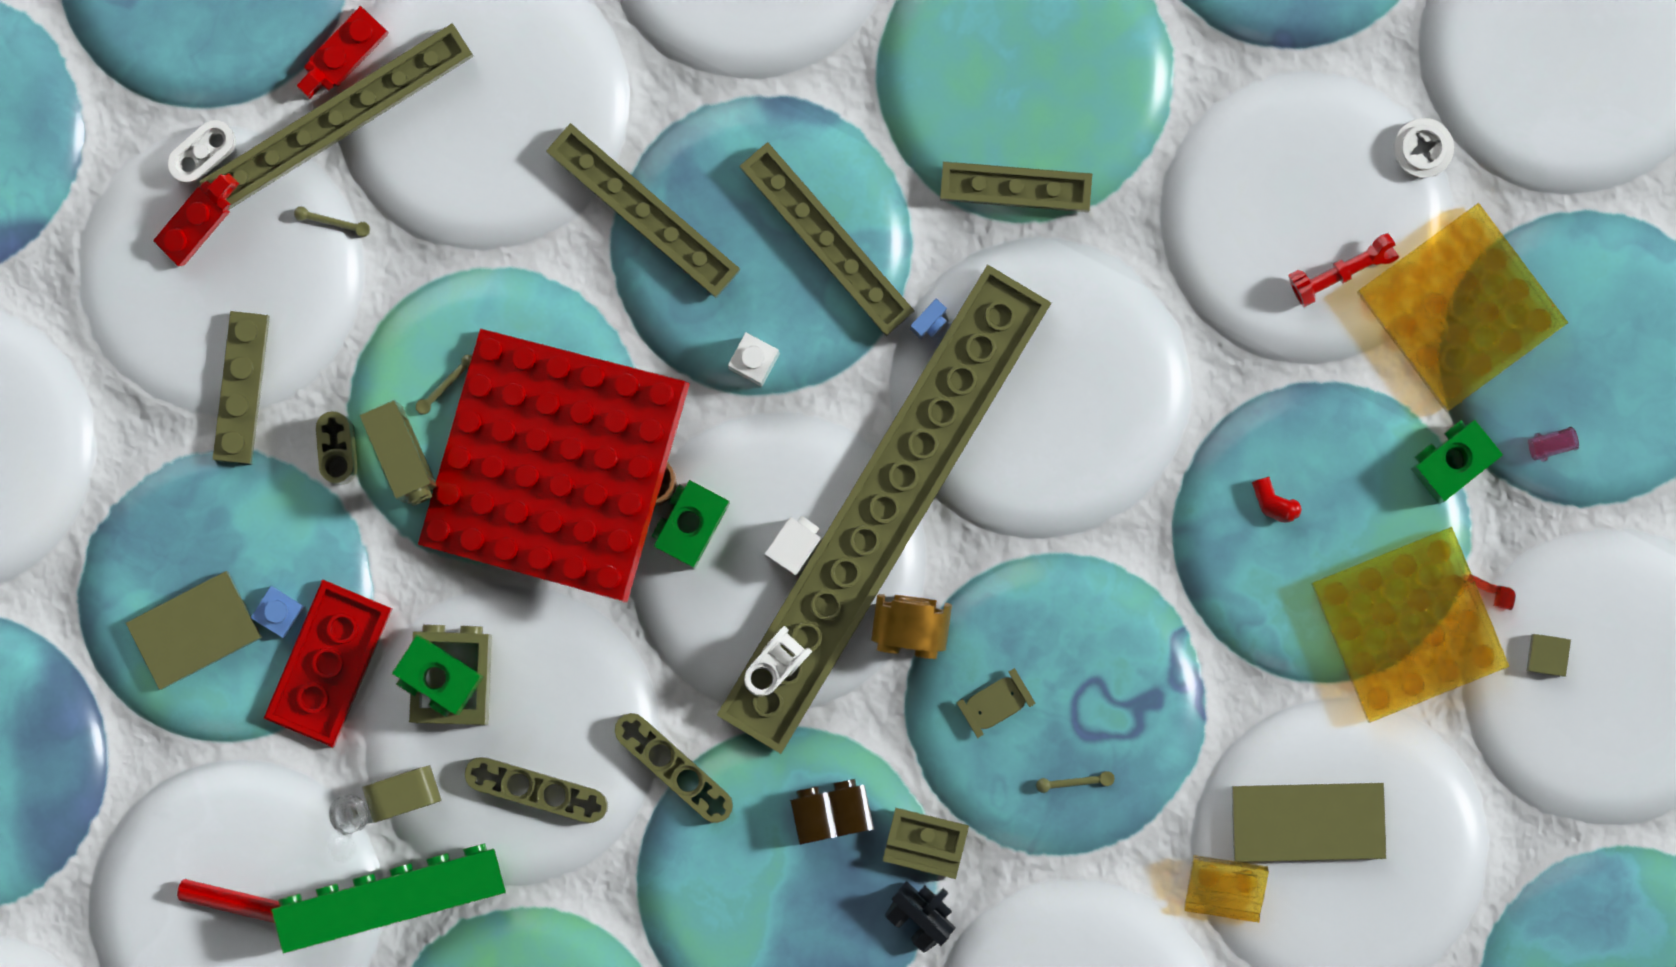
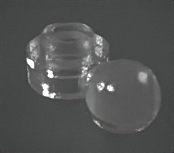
[327,794,368,863]

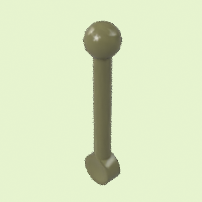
[294,206,371,237]
[416,354,472,414]
[1036,771,1115,793]

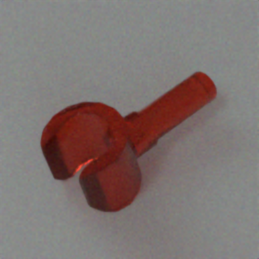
[1466,573,1516,610]

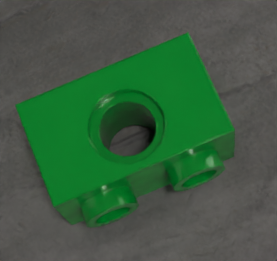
[1411,420,1503,504]
[651,480,730,569]
[392,635,484,717]

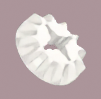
[1393,118,1454,178]

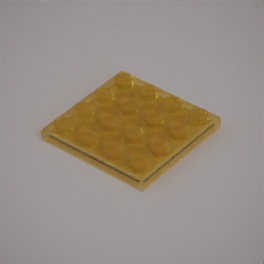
[1357,203,1568,412]
[1311,527,1510,723]

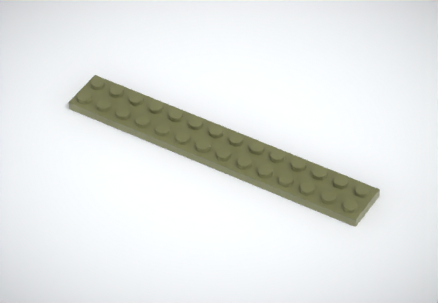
[717,264,1052,754]

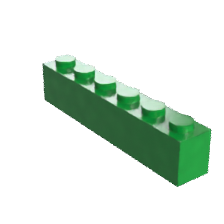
[271,843,506,954]

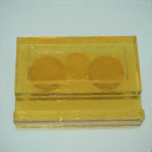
[1184,855,1269,923]

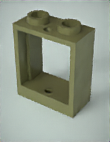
[359,400,437,506]
[409,624,492,725]

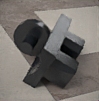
[885,881,956,953]

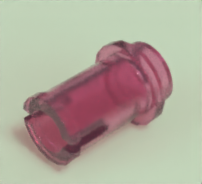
[1528,426,1579,462]

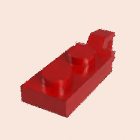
[296,6,389,99]
[153,173,239,267]

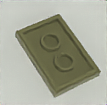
[126,571,262,690]

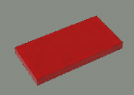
[263,579,393,747]

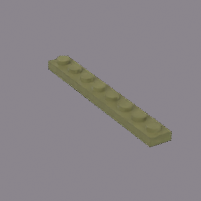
[199,23,474,210]

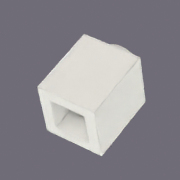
[728,333,780,387]
[765,516,822,576]

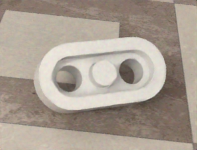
[168,120,236,184]

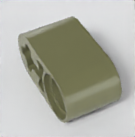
[316,411,358,485]
[362,765,442,823]

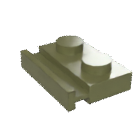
[882,807,969,879]

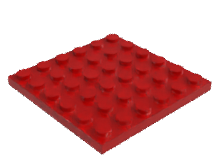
[418,328,690,603]

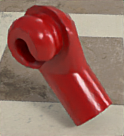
[1252,477,1302,523]

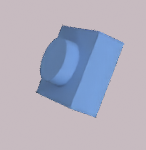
[910,298,947,339]
[251,586,304,638]

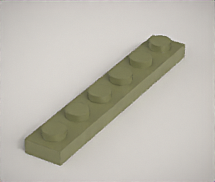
[546,123,741,298]
[739,142,915,336]

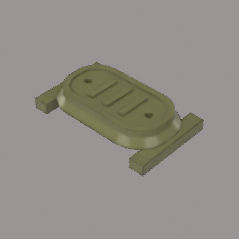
[957,668,1036,738]

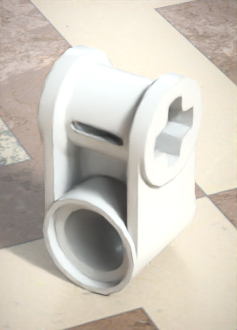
[744,626,812,697]

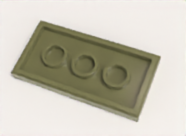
[1232,783,1386,862]

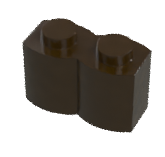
[790,779,874,845]

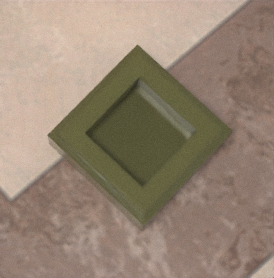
[1526,634,1571,677]

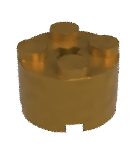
[871,594,952,659]

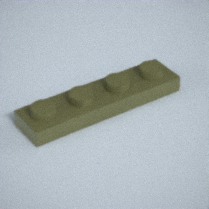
[940,161,1092,213]
[212,311,270,465]

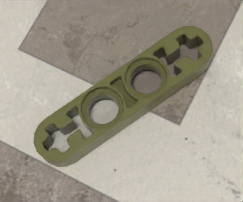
[615,713,733,823]
[465,757,608,823]

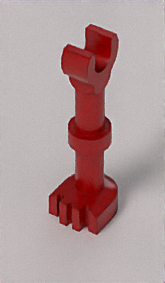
[1288,233,1399,308]

